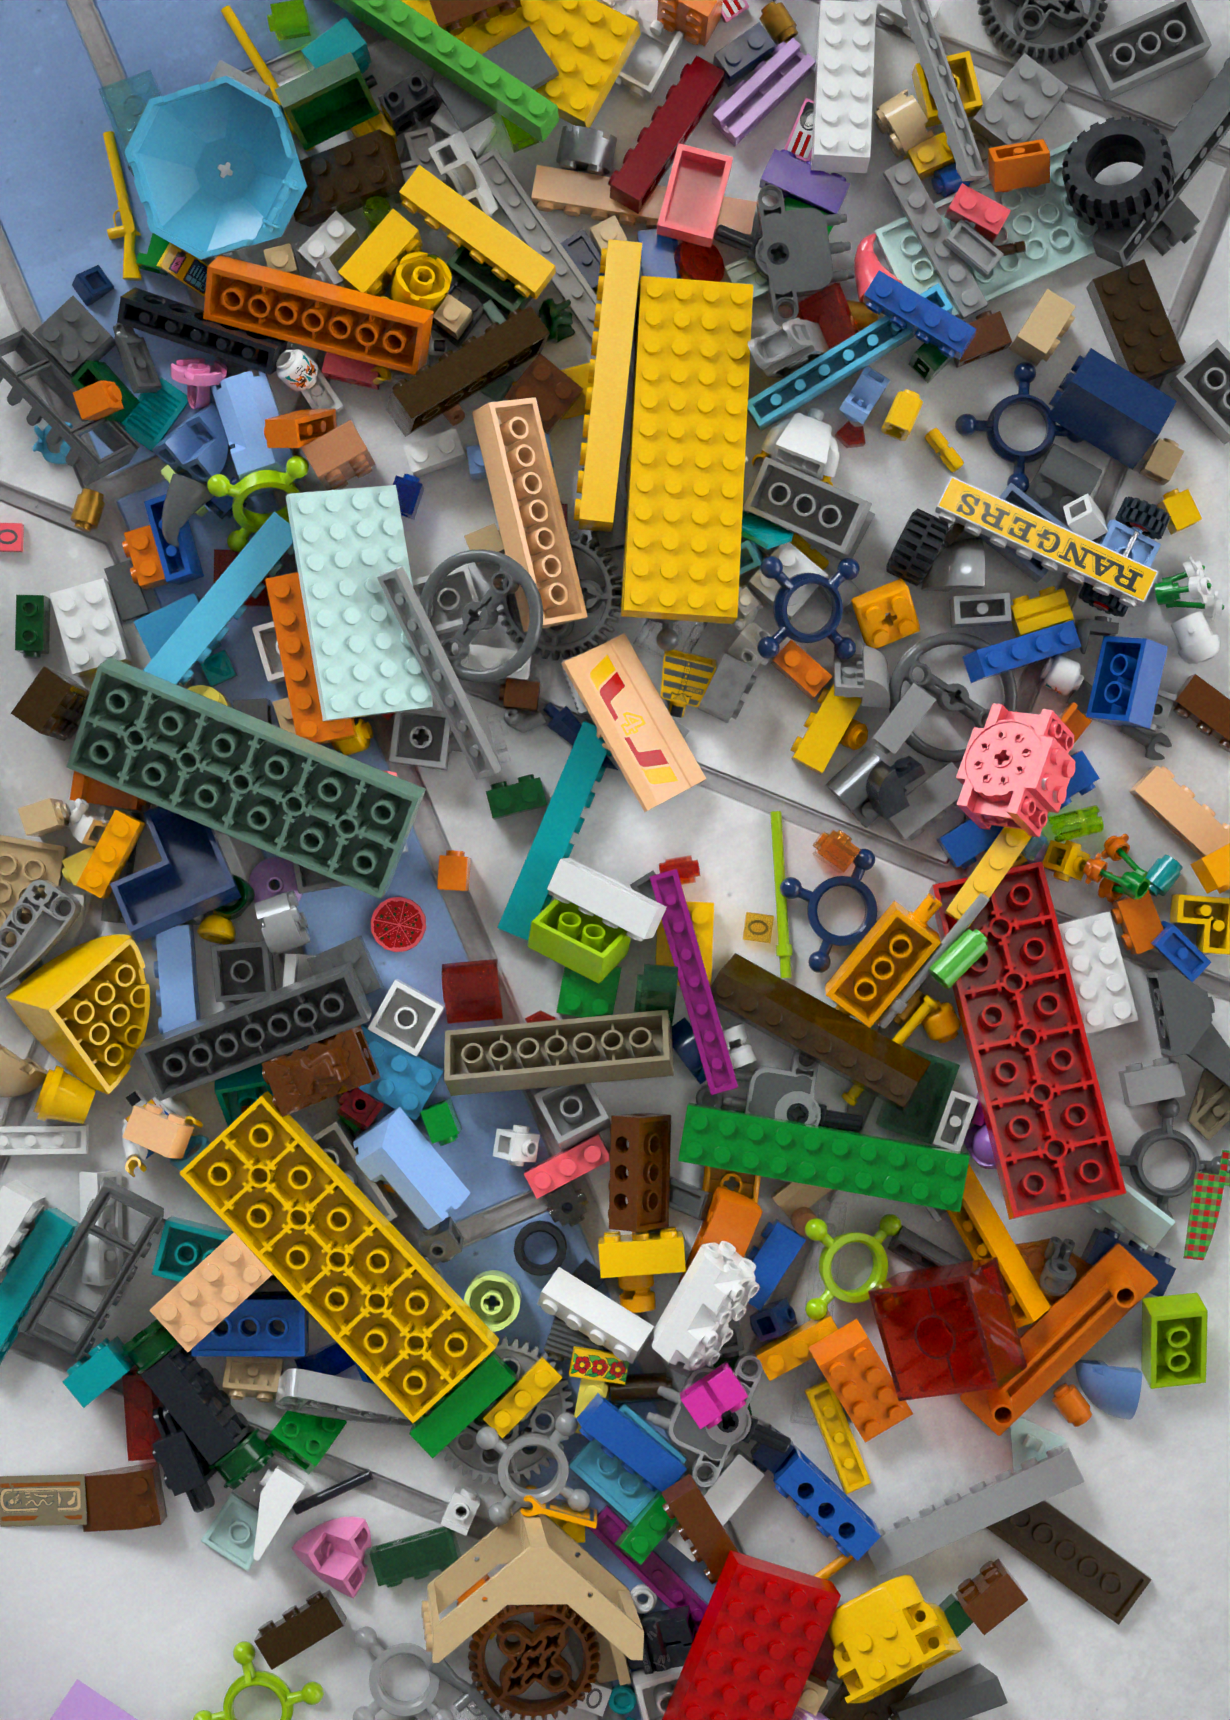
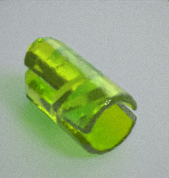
[363,196,391,232]
[1048,805,1104,842]

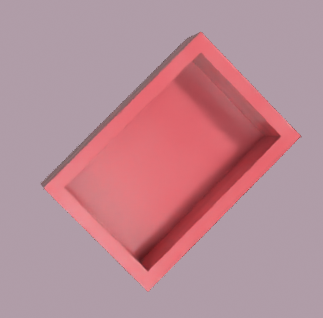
[657,143,733,248]

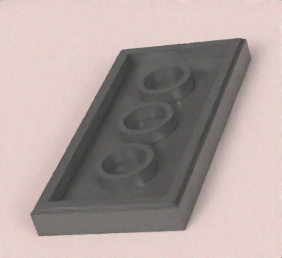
[433,26,559,133]

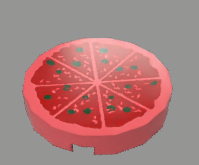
[370,897,427,952]

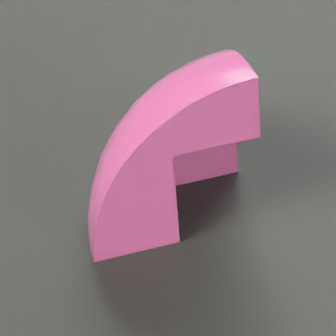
[292,1517,371,1598]

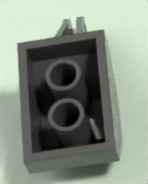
[1146,969,1230,1088]

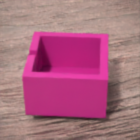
[680,1361,748,1429]

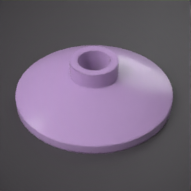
[249,857,303,903]

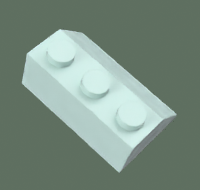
[1087,1182,1175,1250]

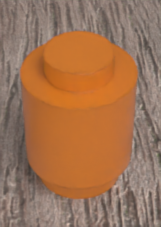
[1052,1383,1092,1427]

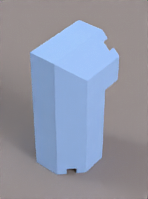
[211,371,302,497]
[353,1107,470,1230]

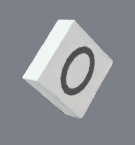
[577,1681,612,1717]

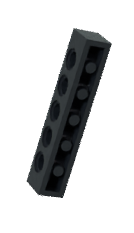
[117,287,288,375]

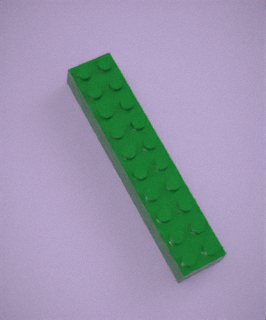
[678,1103,970,1212]

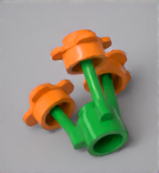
[1083,834,1150,902]

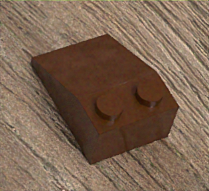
[82,1462,167,1532]

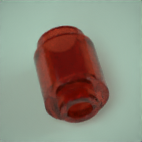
[659,855,701,885]

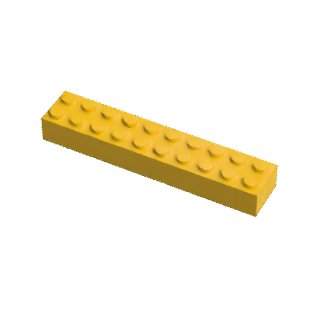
[573,239,642,532]

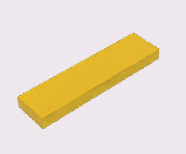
[804,1380,871,1495]

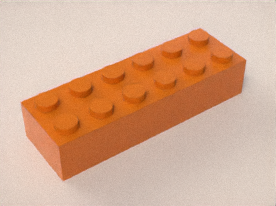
[265,572,357,745]

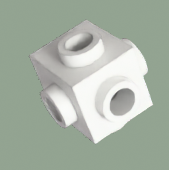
[728,622,772,672]
[493,1125,540,1166]

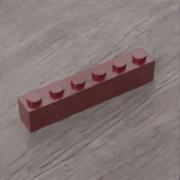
[608,55,725,214]

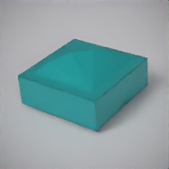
[200,650,238,687]

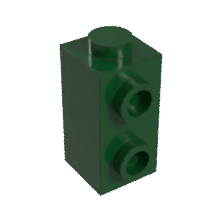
[15,595,50,659]

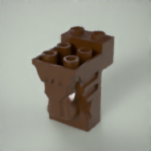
[262,1025,381,1117]

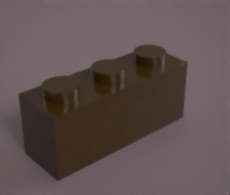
[254,1589,347,1670]

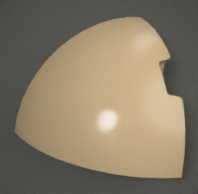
[0,1044,48,1098]

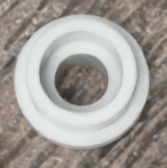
[630,1584,657,1613]

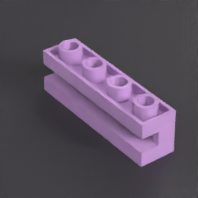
[712,38,816,146]

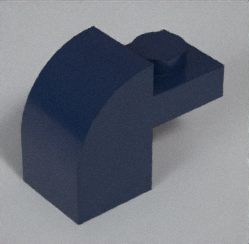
[672,1017,707,1085]

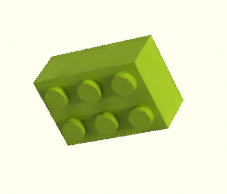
[527,899,631,983]
[1141,1292,1208,1389]

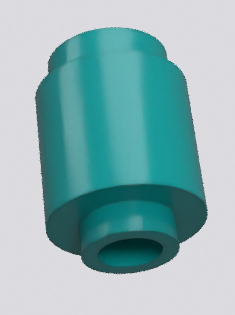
[1145,854,1183,897]

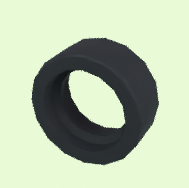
[514,1220,567,1276]

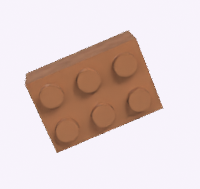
[301,420,376,491]

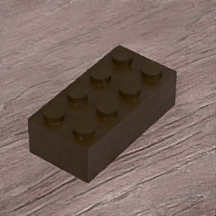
[293,129,405,227]
[1086,259,1186,382]
[11,666,90,741]

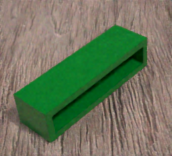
[409,1351,516,1459]

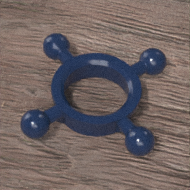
[955,362,1084,493]
[757,556,860,659]
[780,849,878,973]

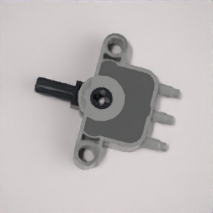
[723,1050,863,1182]
[646,1352,791,1487]

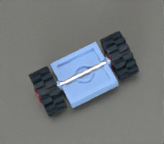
[1078,496,1171,617]

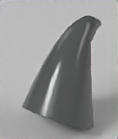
[162,473,214,548]

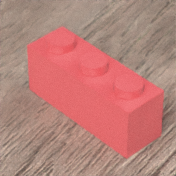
[524,1133,610,1199]

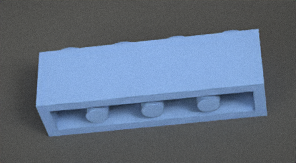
[151,925,201,1034]

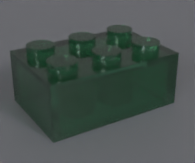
[876,1044,960,1145]

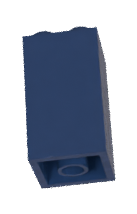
[1047,348,1177,470]

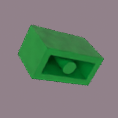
[420,1098,462,1146]

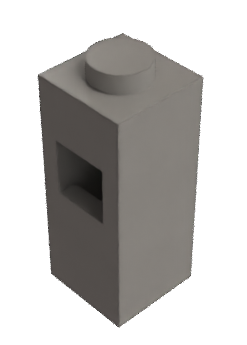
[872,683,936,755]

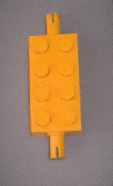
[825,893,942,1028]

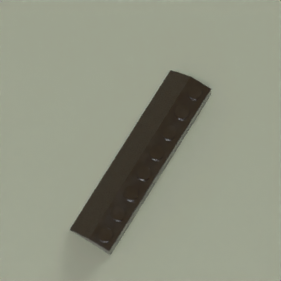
[710,953,931,1112]

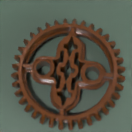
[468,1604,600,1720]

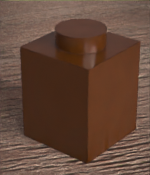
[499,678,541,712]

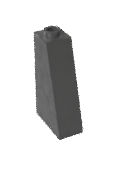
[890,1663,1008,1720]

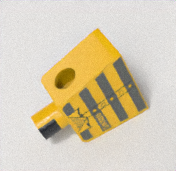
[661,649,716,718]

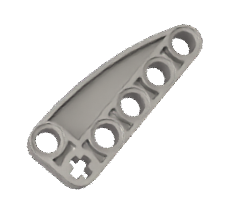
[0,880,81,991]
[275,1368,412,1426]

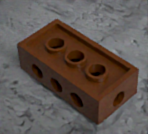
[608,1113,671,1232]

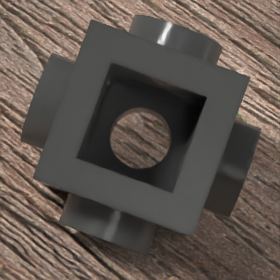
[418,1216,464,1265]

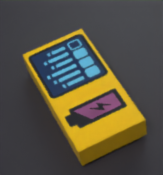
[156,243,208,297]

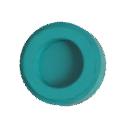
[608,1684,637,1715]

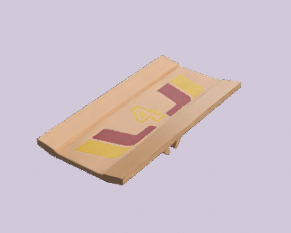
[561,633,706,812]

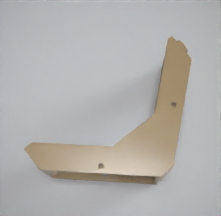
[421,1507,644,1663]

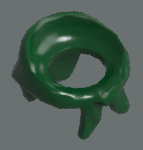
[539,298,575,344]
[214,874,255,920]

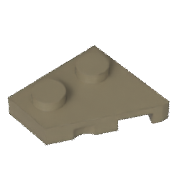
[1187,1069,1230,1141]

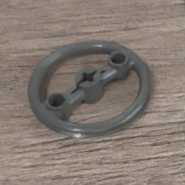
[419,549,543,682]
[889,632,1018,763]

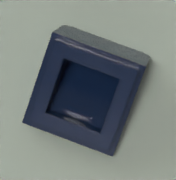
[72,265,114,306]

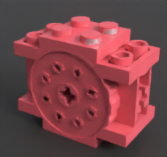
[956,703,1076,837]

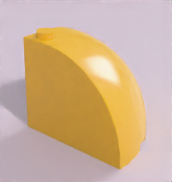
[5,934,150,1095]

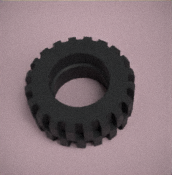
[1062,116,1175,230]

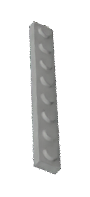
[900,0,987,181]
[476,148,602,340]
[377,566,502,780]

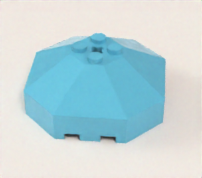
[124,76,307,259]

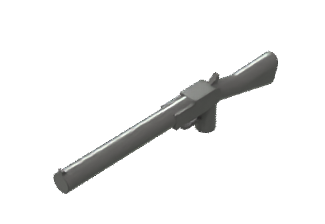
[428,1659,504,1720]

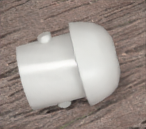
[1171,611,1220,664]

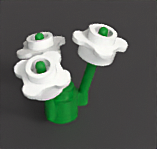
[1155,556,1224,622]

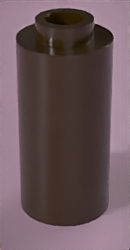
[610,1373,673,1404]

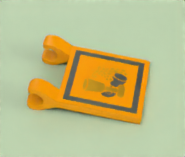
[520,1485,597,1529]

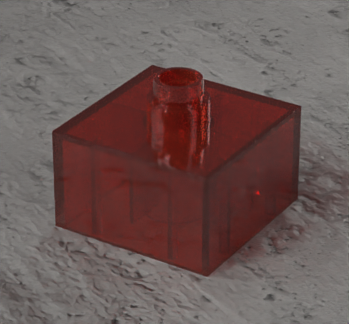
[868,1257,1027,1401]

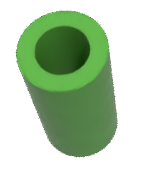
[928,929,988,989]

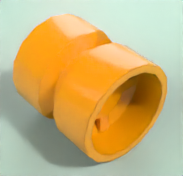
[618,1274,656,1313]

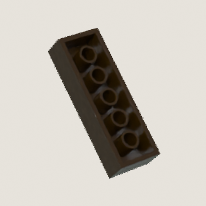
[386,306,550,437]

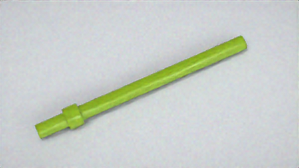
[770,811,793,978]

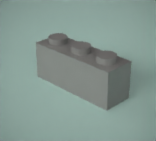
[887,762,963,841]

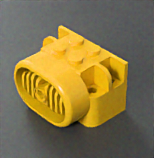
[827,1575,962,1703]

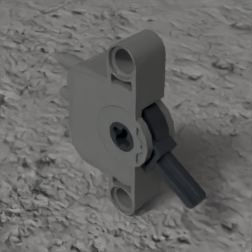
[714,185,855,327]

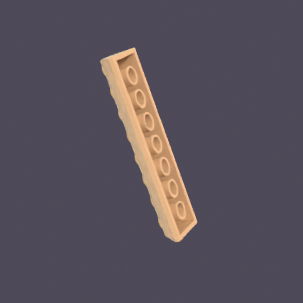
[472,397,588,632]

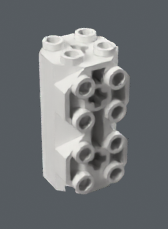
[650,1241,760,1371]

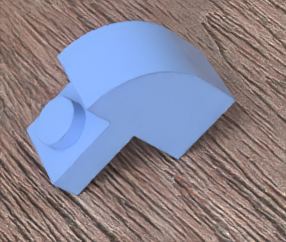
[839,366,890,424]

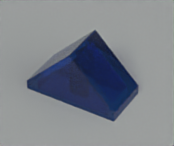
[294,1342,355,1376]

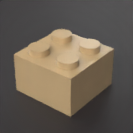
[1009,289,1076,366]

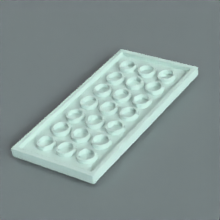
[874,139,1098,317]
[286,485,433,721]

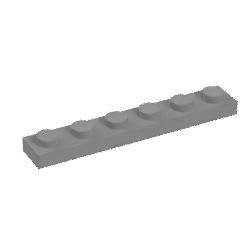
[883,158,988,320]

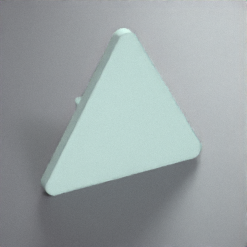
[1010,1416,1066,1473]

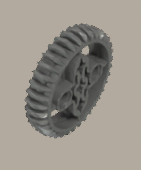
[977,0,1108,65]
[497,530,623,661]

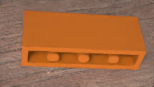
[678,1186,763,1284]

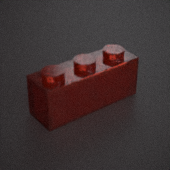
[122,1369,161,1461]

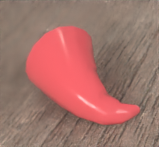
[854,233,903,303]

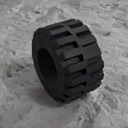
[886,508,948,586]

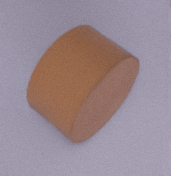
[791,1207,817,1236]

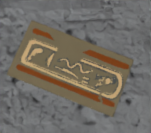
[0,1474,87,1527]

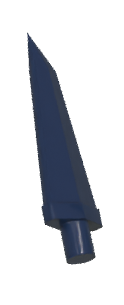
[543,702,618,770]

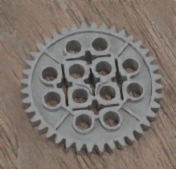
[430,1336,574,1485]

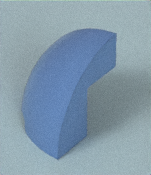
[152,403,228,482]
[1075,1359,1143,1420]

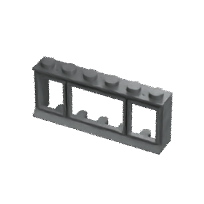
[0,327,140,486]
[18,1177,166,1360]

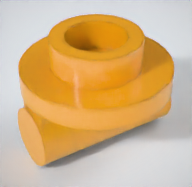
[839,719,868,750]

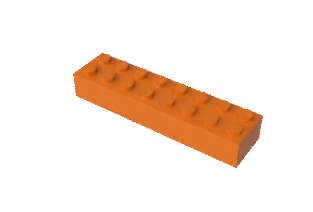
[203,255,434,375]

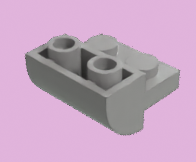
[833,646,890,708]

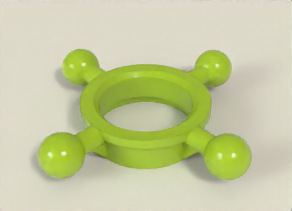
[207,455,309,552]
[805,1214,902,1320]
[193,1641,324,1720]

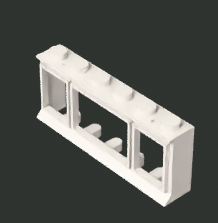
[596,0,683,99]

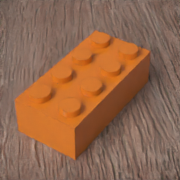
[808,1319,913,1443]

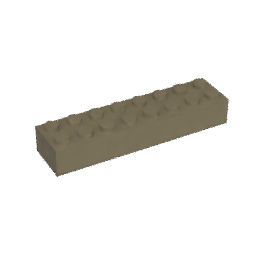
[444,1010,674,1096]

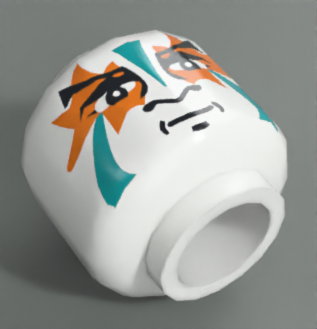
[276,349,318,391]
[1040,654,1084,696]

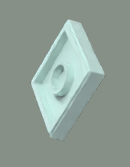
[201,1492,259,1571]

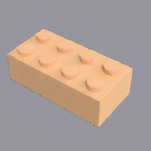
[149,1233,273,1352]

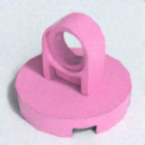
[171,358,227,409]

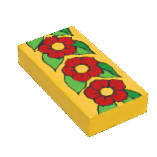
[569,1346,629,1385]

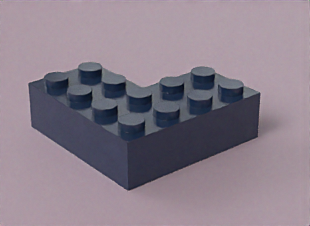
[110,806,242,943]

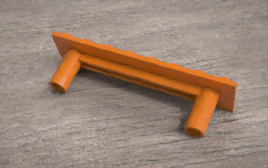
[960,1243,1158,1436]

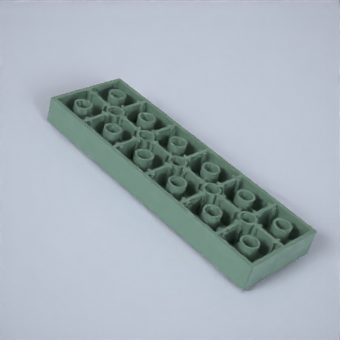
[66,657,426,899]

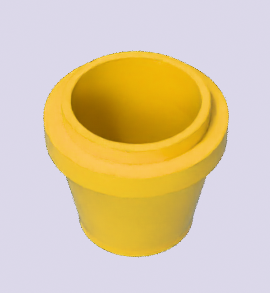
[33,1065,96,1124]

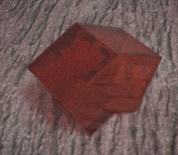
[835,421,865,448]
[525,1010,556,1023]

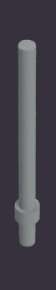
[877,893,990,1029]

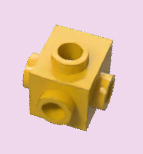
[1042,840,1091,882]

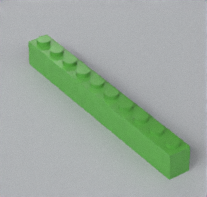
[331,0,559,143]

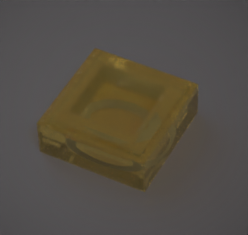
[742,912,774,943]

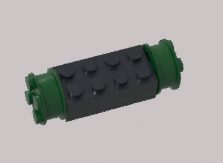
[121,1319,275,1491]

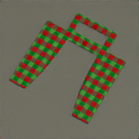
[1183,1150,1230,1260]

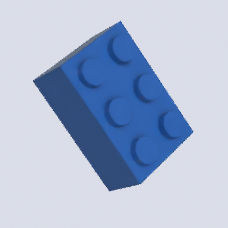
[1086,636,1168,729]

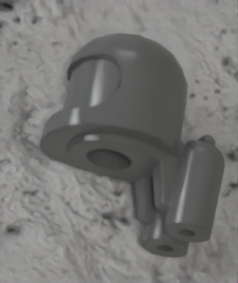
[1040,1236,1077,1297]

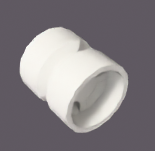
[722,1023,757,1069]

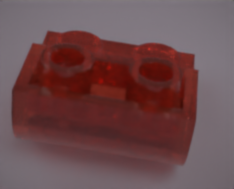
[442,959,503,1024]

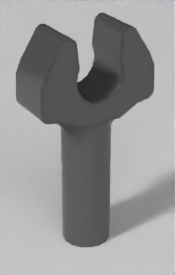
[1120,726,1172,760]

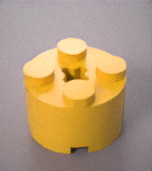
[390,252,452,315]

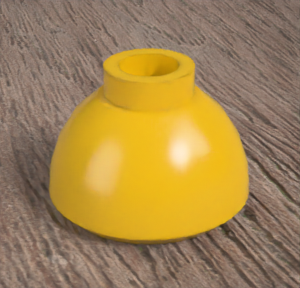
[197,911,236,944]

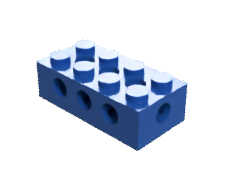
[192,1295,309,1357]
[773,1445,881,1561]

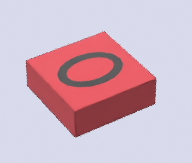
[0,523,24,552]

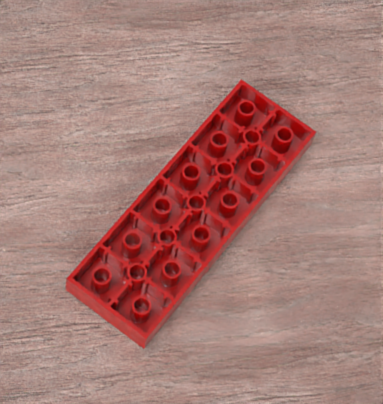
[929,861,1126,1220]
[662,1550,841,1720]

